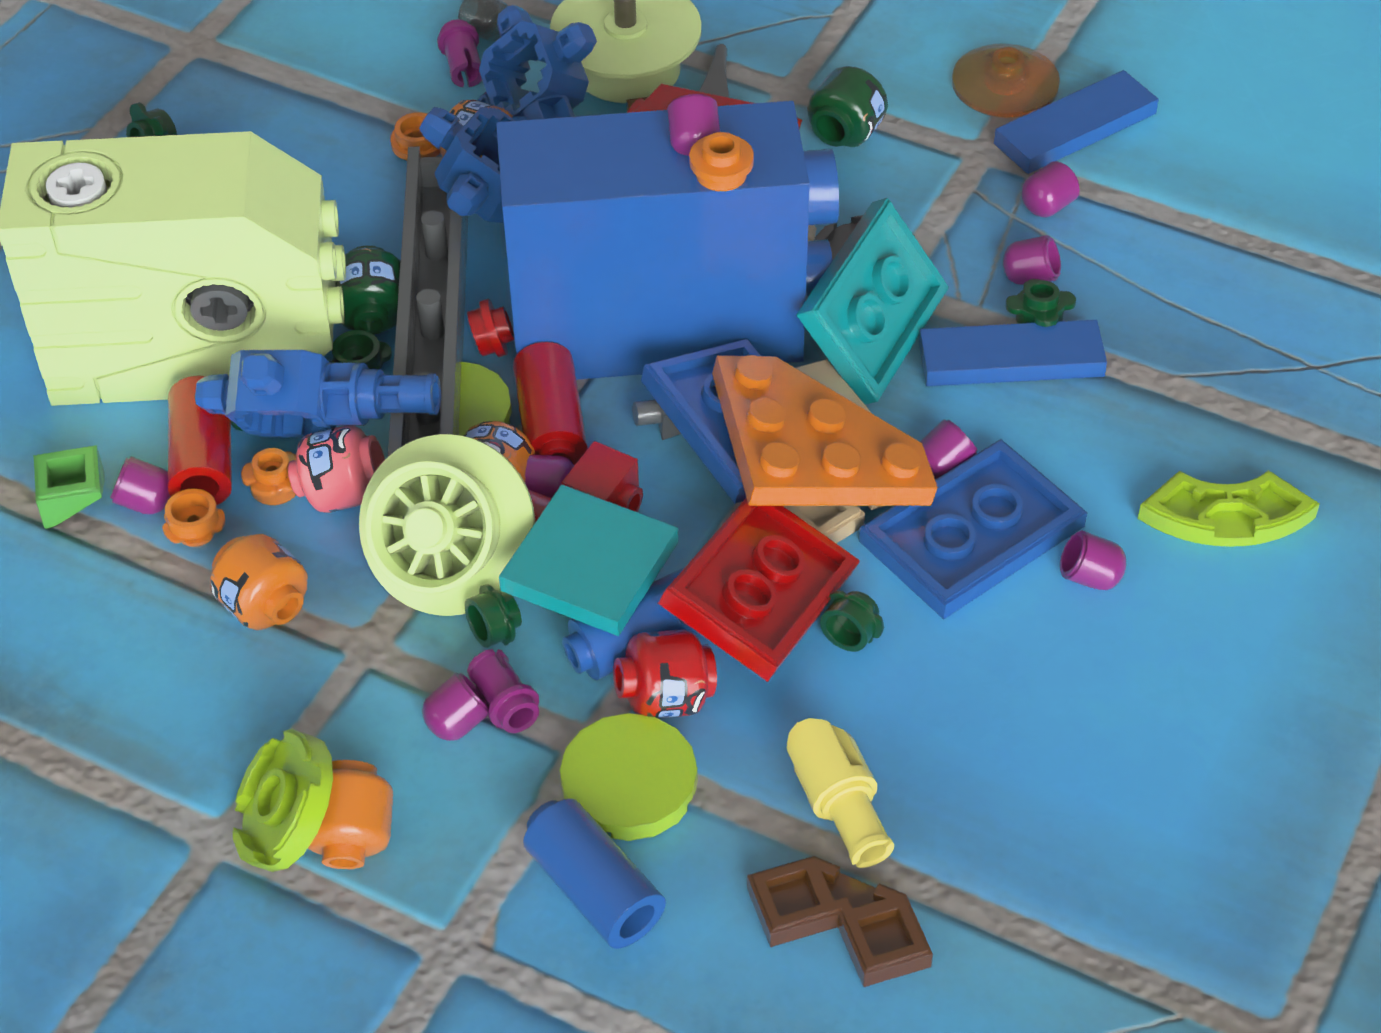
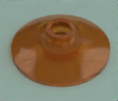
[952,44,1060,118]

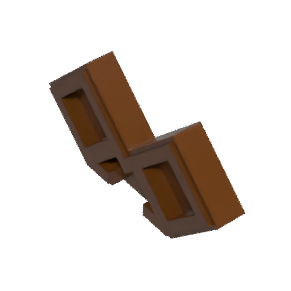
[747,856,933,987]

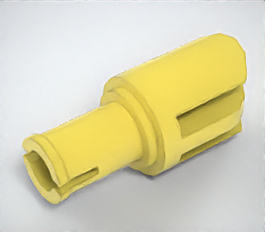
[786,718,894,868]

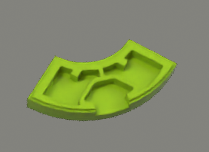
[1138,470,1320,547]

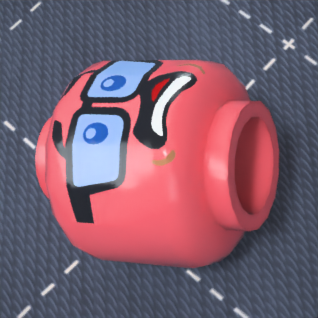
[288,426,385,513]

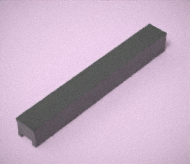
[388,147,468,456]

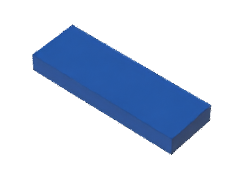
[994,70,1159,174]
[919,320,1107,386]

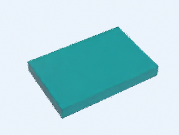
[796,198,949,405]

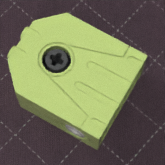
[0,131,346,406]

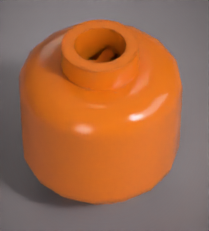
[308,760,393,869]

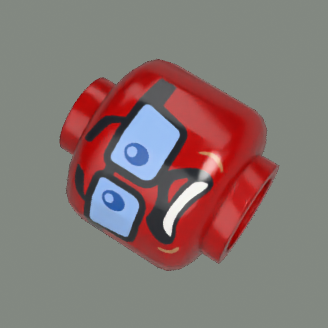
[613,629,717,719]

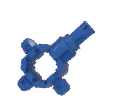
[477,5,597,120]
[419,107,529,223]
[195,350,441,438]

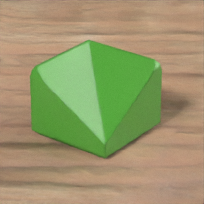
[33,445,105,529]

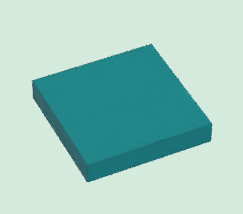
[499,485,678,636]

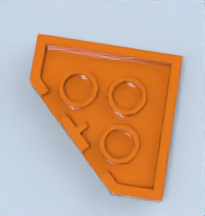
[712,355,938,506]

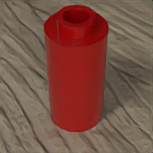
[513,342,588,466]
[168,375,232,505]

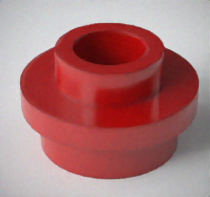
[467,298,515,358]

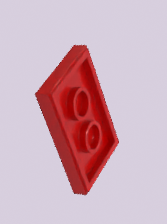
[658,498,860,682]

